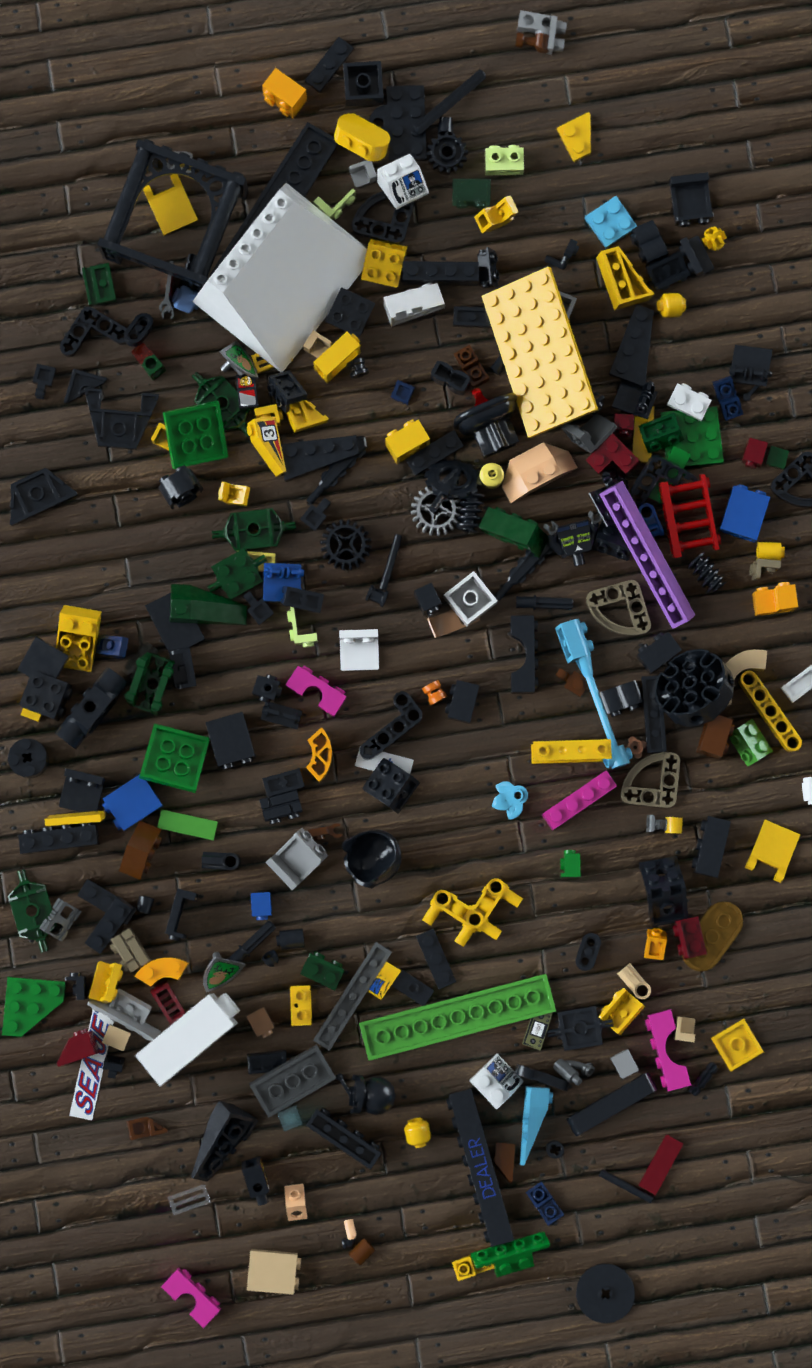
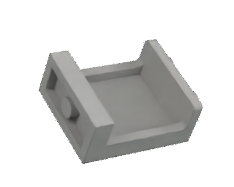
[266,828,328,890]

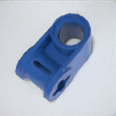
[638,503,664,537]

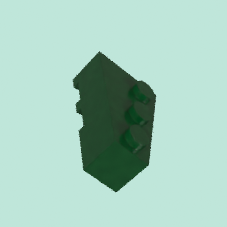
[479,507,548,558]

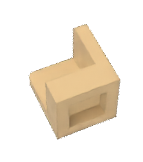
[303,330,333,358]
[673,1016,695,1042]
[102,1024,131,1051]

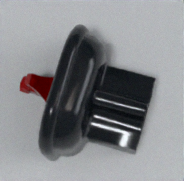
[453,388,519,459]

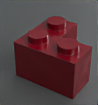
[586,433,641,476]

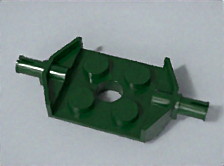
[192,371,250,437]
[212,508,296,552]
[8,869,58,953]

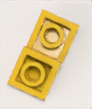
[452,1255,494,1281]

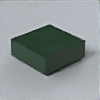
[765,446,789,470]

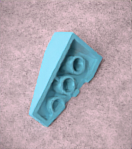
[520,1086,553,1165]

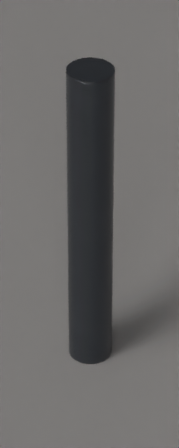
[379,534,402,591]
[599,1169,654,1203]

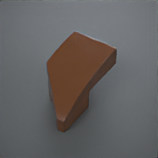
[127,1117,168,1140]
[494,1142,515,1184]

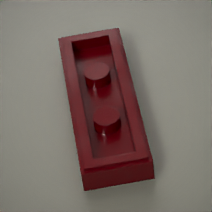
[638,1134,683,1195]

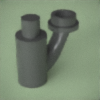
[553,1059,595,1086]

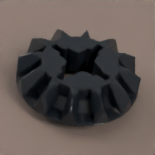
[602,468,629,490]

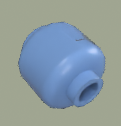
[171,286,198,313]

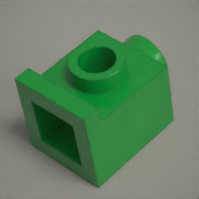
[560,850,581,878]

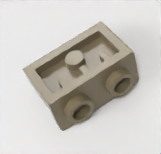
[749,559,781,581]

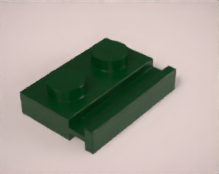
[82,263,116,306]

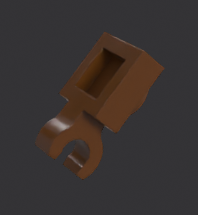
[555,668,588,697]
[308,823,342,841]

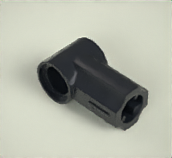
[201,852,241,870]

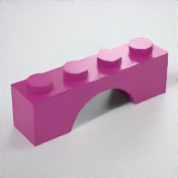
[542,770,617,831]
[645,1009,691,1091]

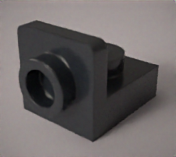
[65,972,87,1000]

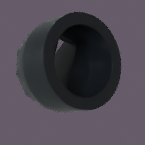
[262,950,279,967]

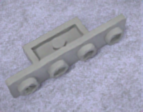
[87,988,161,1041]

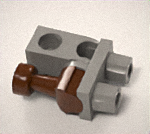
[515,10,567,55]

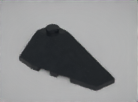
[191,1101,259,1182]

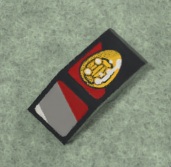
[236,374,259,410]

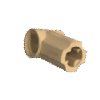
[617,963,651,1000]

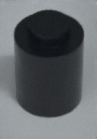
[276,928,305,950]

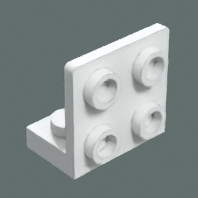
[339,629,379,671]

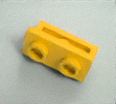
[88,961,123,1004]
[599,988,645,1036]

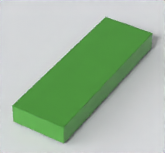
[157,809,218,841]

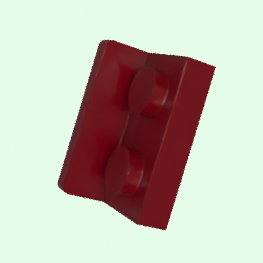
[673,916,707,959]

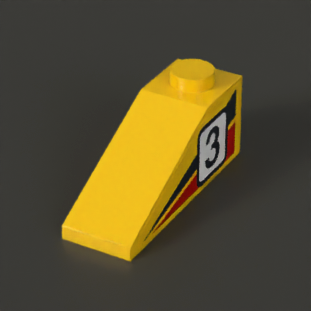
[247,416,286,477]

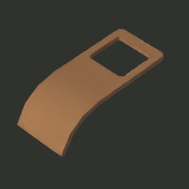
[427,609,480,638]

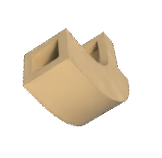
[725,649,767,706]

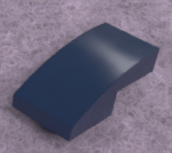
[712,376,743,421]
[526,1181,565,1226]

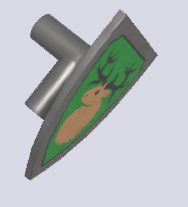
[220,341,258,379]
[203,952,246,992]

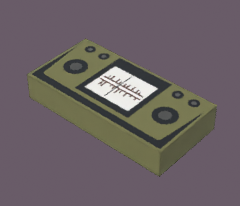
[522,1013,552,1051]

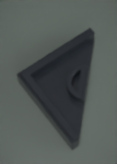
[64,369,108,404]

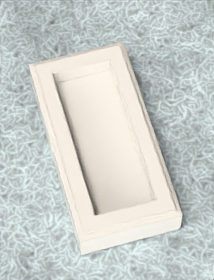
[781,665,812,703]

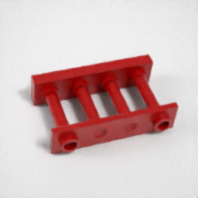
[658,474,721,558]

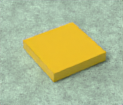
[711,1018,764,1072]

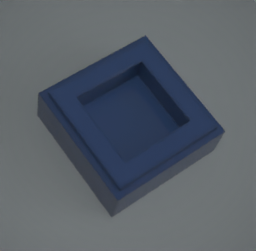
[390,380,415,405]

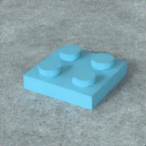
[585,196,637,249]

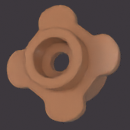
[625,736,646,759]

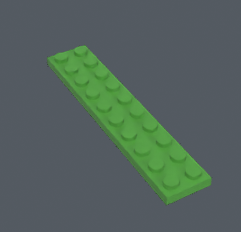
[359,974,556,1061]

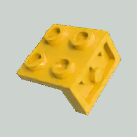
[361,239,407,288]

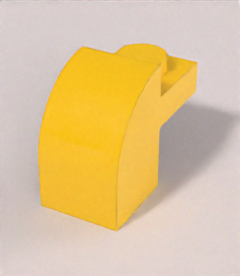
[474,195,519,233]

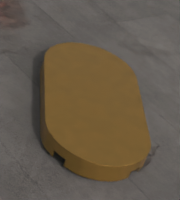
[682,902,743,972]

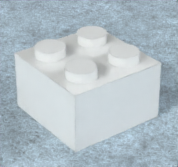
[443,571,497,627]

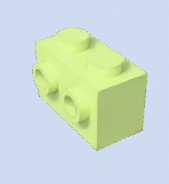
[485,145,524,175]

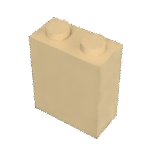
[247,1249,301,1295]

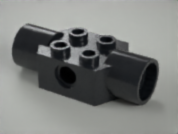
[55,666,128,749]

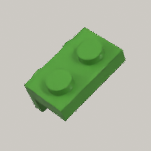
[729,719,773,766]

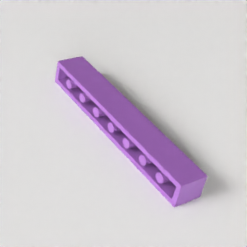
[599,481,695,629]

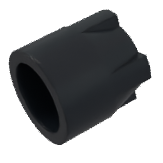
[438,117,453,136]
[137,895,154,914]

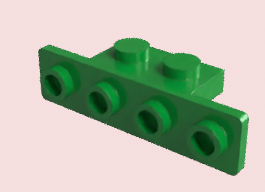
[471,1232,550,1277]

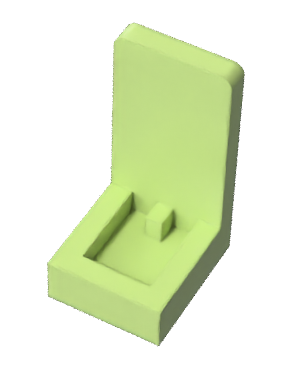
[313,189,356,220]
[287,607,318,648]

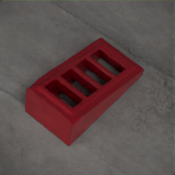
[150,980,186,1025]

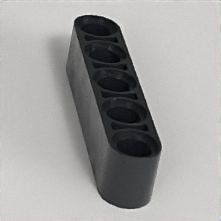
[566,1072,658,1136]

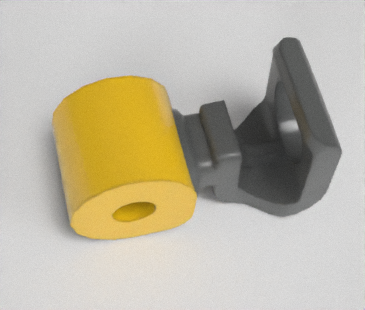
[646,815,683,834]

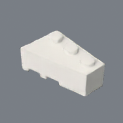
[384,282,445,327]

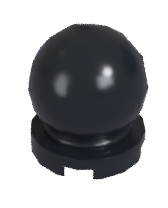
[349,1074,396,1115]

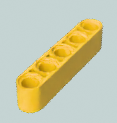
[738,671,802,752]

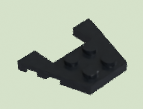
[84,388,159,450]

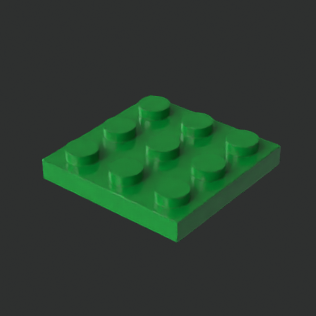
[163,401,228,469]
[660,406,724,468]
[139,723,210,793]

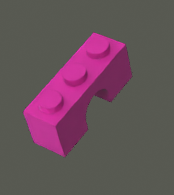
[286,665,347,717]
[161,1268,221,1328]

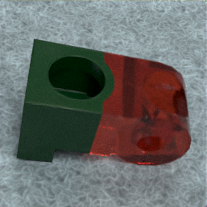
[131,343,166,381]

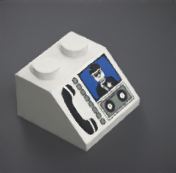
[377,154,429,210]
[469,1054,524,1109]

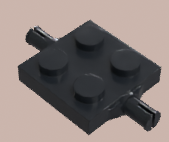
[547,1006,614,1051]

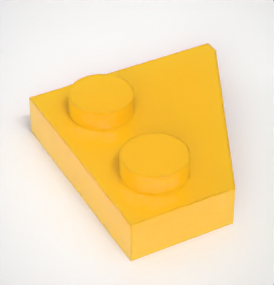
[557,112,591,162]
[286,400,329,433]

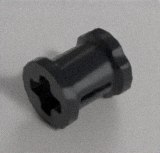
[365,585,389,607]

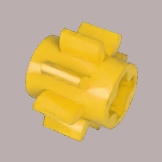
[702,227,727,251]

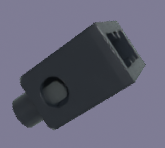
[242,1156,270,1206]

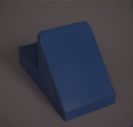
[95,635,129,659]

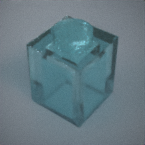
[277,1105,303,1132]

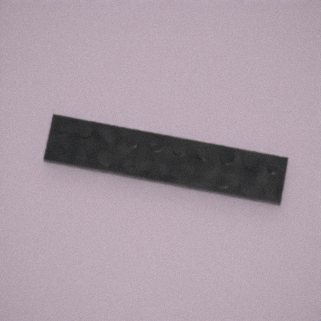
[210,122,339,277]

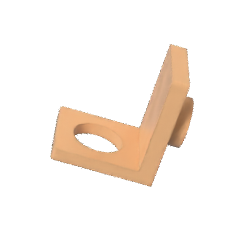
[284,1184,308,1221]

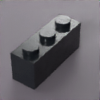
[691,816,731,878]

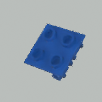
[263,563,304,602]

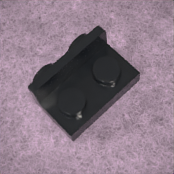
[267,370,307,413]

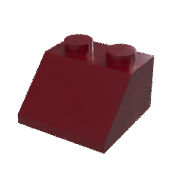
[57,1028,100,1067]

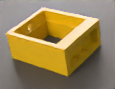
[313,332,361,383]
[290,985,312,1026]

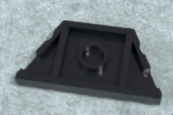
[10,468,78,526]

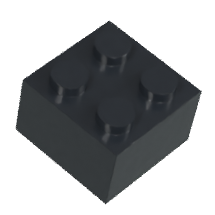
[343,61,383,107]

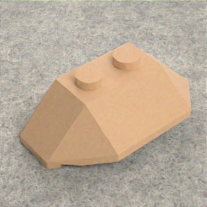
[502,442,578,503]

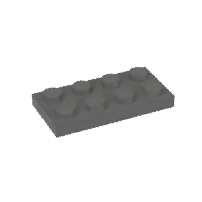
[249,1044,336,1118]

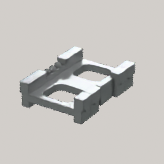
[39,898,81,942]

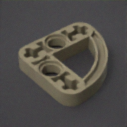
[586,580,651,636]
[620,752,680,808]

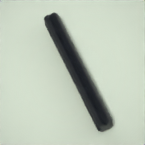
[413,70,486,134]

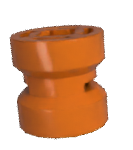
[422,680,448,706]

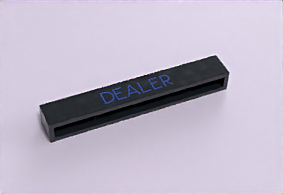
[446,1088,514,1247]

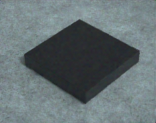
[17,637,70,679]

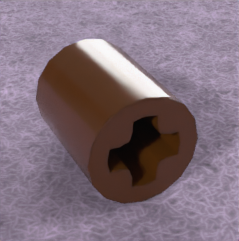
[348,1238,376,1266]

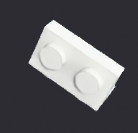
[667,383,711,421]

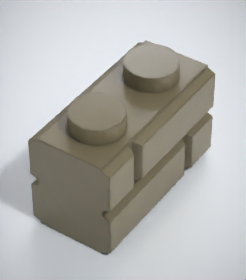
[110,928,152,973]

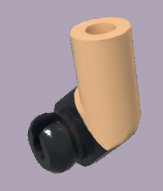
[341,1219,357,1249]

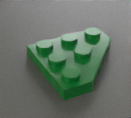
[2,977,66,1037]

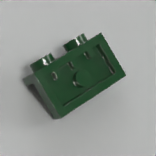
[639,413,684,453]
[300,951,345,991]

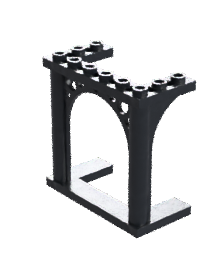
[97,139,249,293]

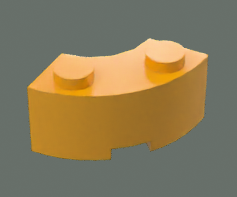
[306,727,332,783]
[134,958,189,986]

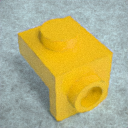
[218,481,250,506]

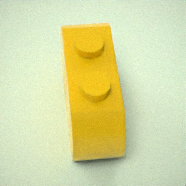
[334,113,390,161]

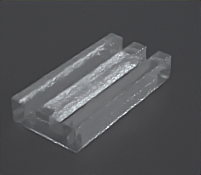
[168,1184,211,1215]

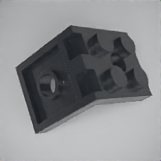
[639,856,688,927]

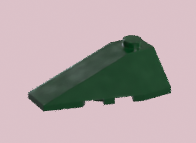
[170,584,247,625]

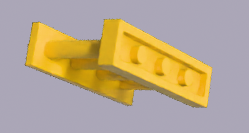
[531,739,612,764]

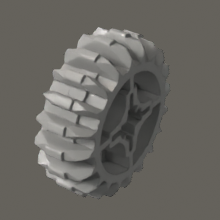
[411,486,462,536]

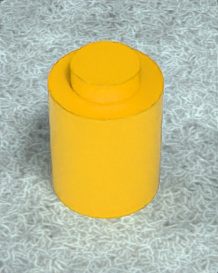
[756,542,785,561]

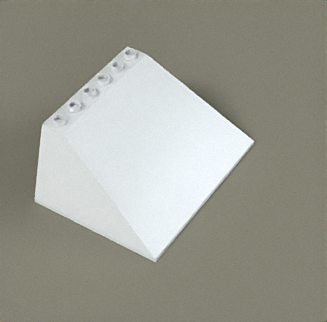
[192,183,367,373]

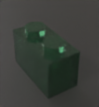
[452,179,491,209]

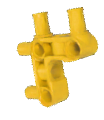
[422,878,523,947]

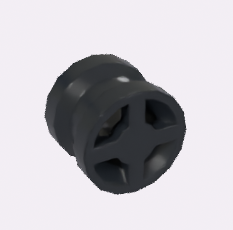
[346,358,369,379]

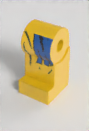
[368,961,401,1000]

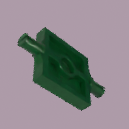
[207,547,267,600]

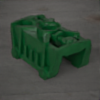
[125,652,175,715]

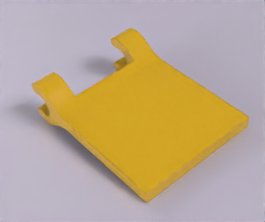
[143,174,198,235]
[745,820,800,883]

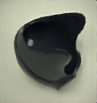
[342,829,402,889]

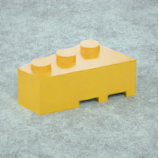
[596,246,654,310]

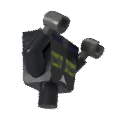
[544,511,602,567]

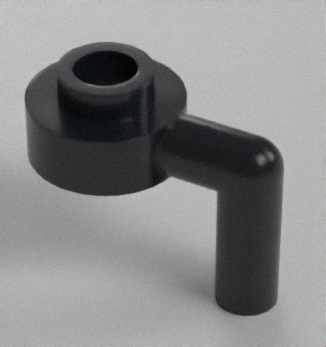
[544,239,580,270]

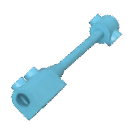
[555,619,633,769]

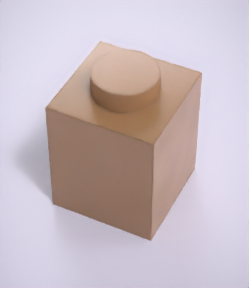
[246,1007,275,1038]

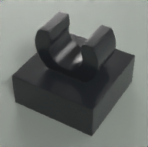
[103,1055,126,1079]

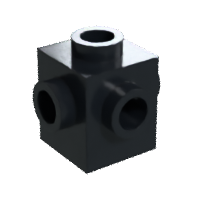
[252,674,283,703]

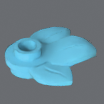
[492,781,528,820]

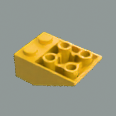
[56,605,102,672]

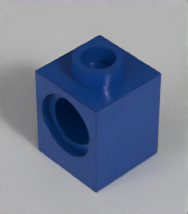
[251,892,272,920]

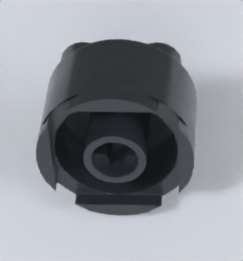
[159,465,203,509]
[8,738,49,778]

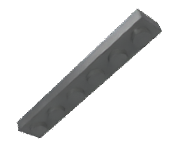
[313,942,392,1051]

